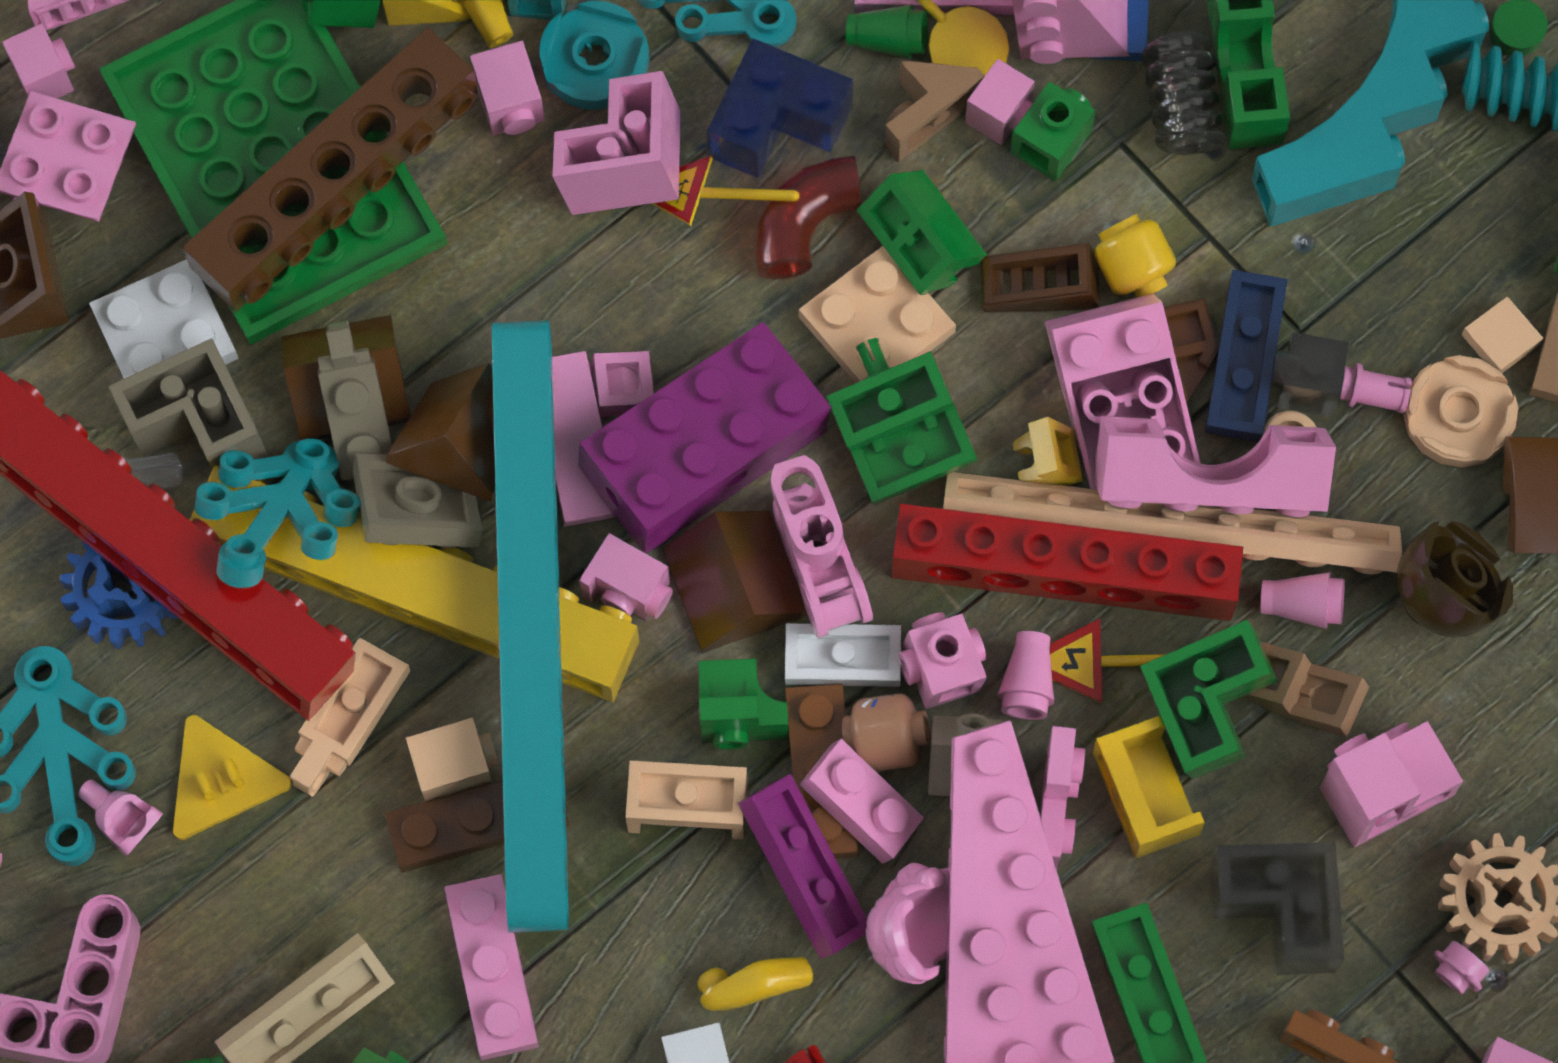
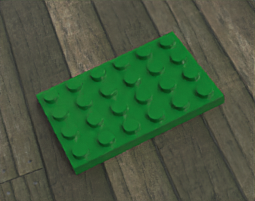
[99,0,448,345]

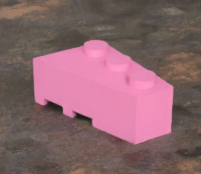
[1012,0,1130,64]

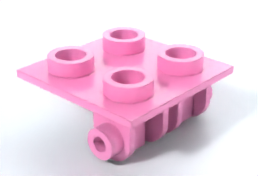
[0,91,136,222]

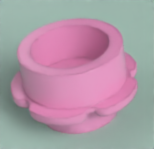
[1434,941,1489,995]

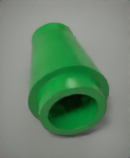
[846,4,928,59]

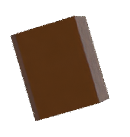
[0,192,69,339]
[281,315,411,440]
[386,363,496,502]
[663,510,808,653]

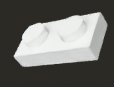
[785,623,901,687]

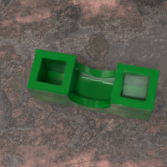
[1207,0,1290,150]

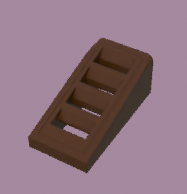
[981,243,1100,312]

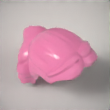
[866,863,950,984]

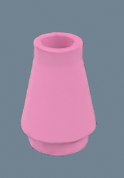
[1261,572,1345,629]
[997,631,1054,720]

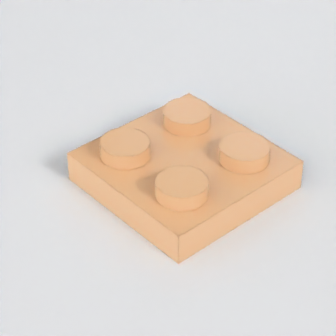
[799,246,956,383]

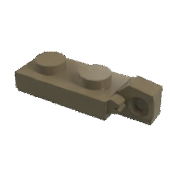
[318,320,393,481]

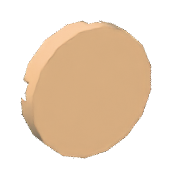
[1403,355,1518,468]

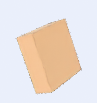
[1462,297,1544,373]

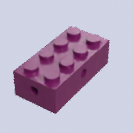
[578,322,831,554]

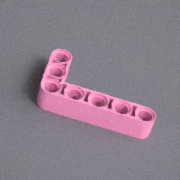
[0,894,141,1063]

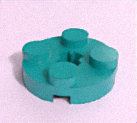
[539,1,650,110]

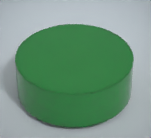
[1490,0,1548,56]

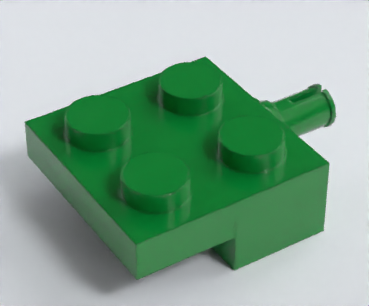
[826,338,978,506]

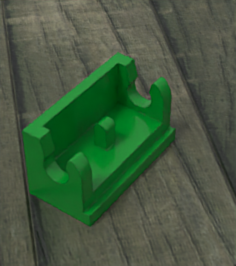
[857,170,987,295]

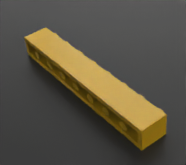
[190,465,640,703]

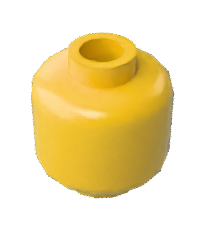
[1094,214,1176,298]

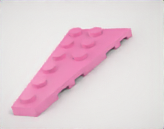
[944,721,1114,1063]

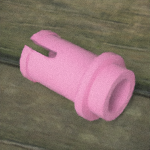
[1336,363,1412,414]

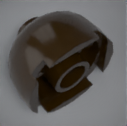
[1396,521,1513,638]

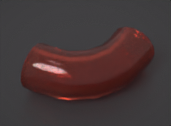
[755,155,861,280]

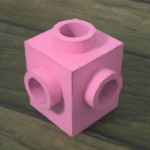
[898,612,987,709]

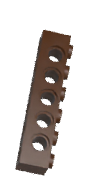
[182,27,478,312]

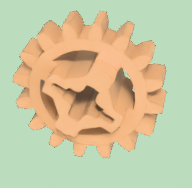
[1438,833,1558,964]

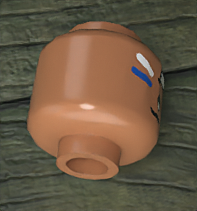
[842,694,931,773]

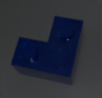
[707,38,854,178]

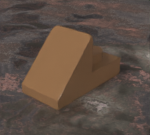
[885,61,985,162]

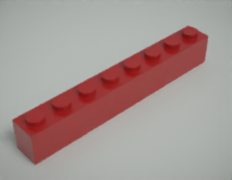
[0,371,356,722]

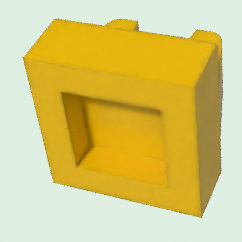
[1013,417,1083,486]

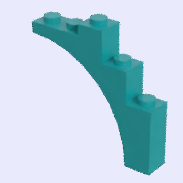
[1251,0,1489,227]

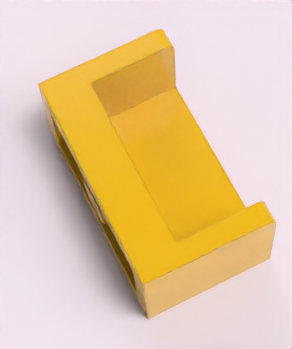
[1092,716,1205,859]

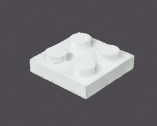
[89,259,239,379]

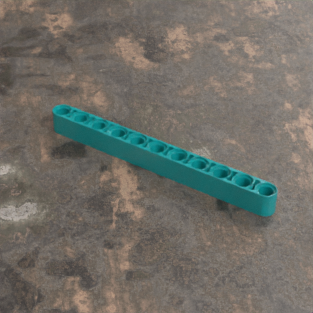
[492,320,569,933]

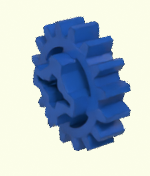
[59,541,178,649]

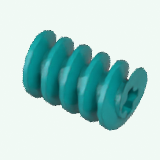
[1461,41,1558,132]

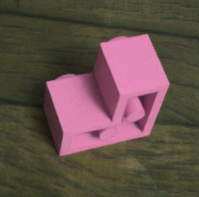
[553,71,681,215]
[1319,721,1463,848]

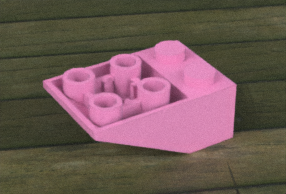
[1045,294,1201,490]

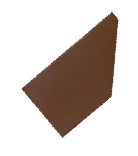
[1164,298,1219,404]

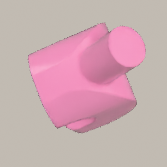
[79,780,164,856]

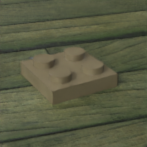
[353,453,483,548]

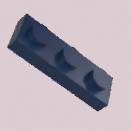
[1205,269,1288,442]

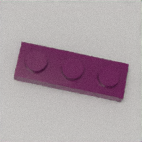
[738,774,867,959]

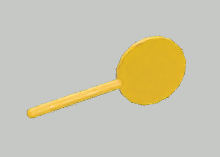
[917,0,1009,75]

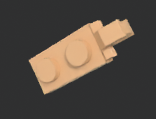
[290,638,410,797]

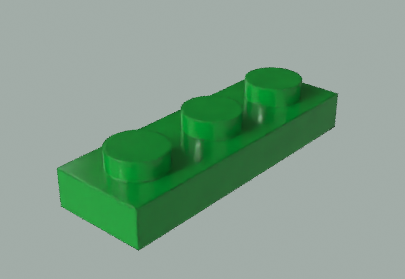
[1090,902,1207,1063]

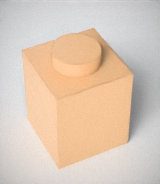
[406,717,499,802]

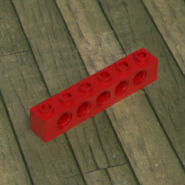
[891,503,1244,621]

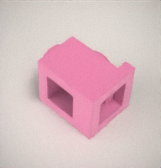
[579,533,673,621]

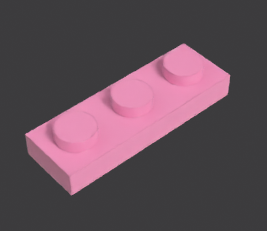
[444,874,539,1061]

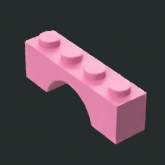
[1094,416,1336,517]

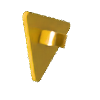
[173,715,292,840]

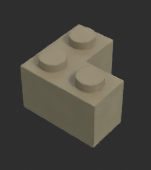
[108,338,268,470]

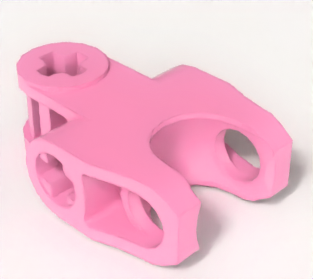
[771,455,873,638]

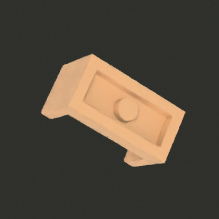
[625,761,748,840]

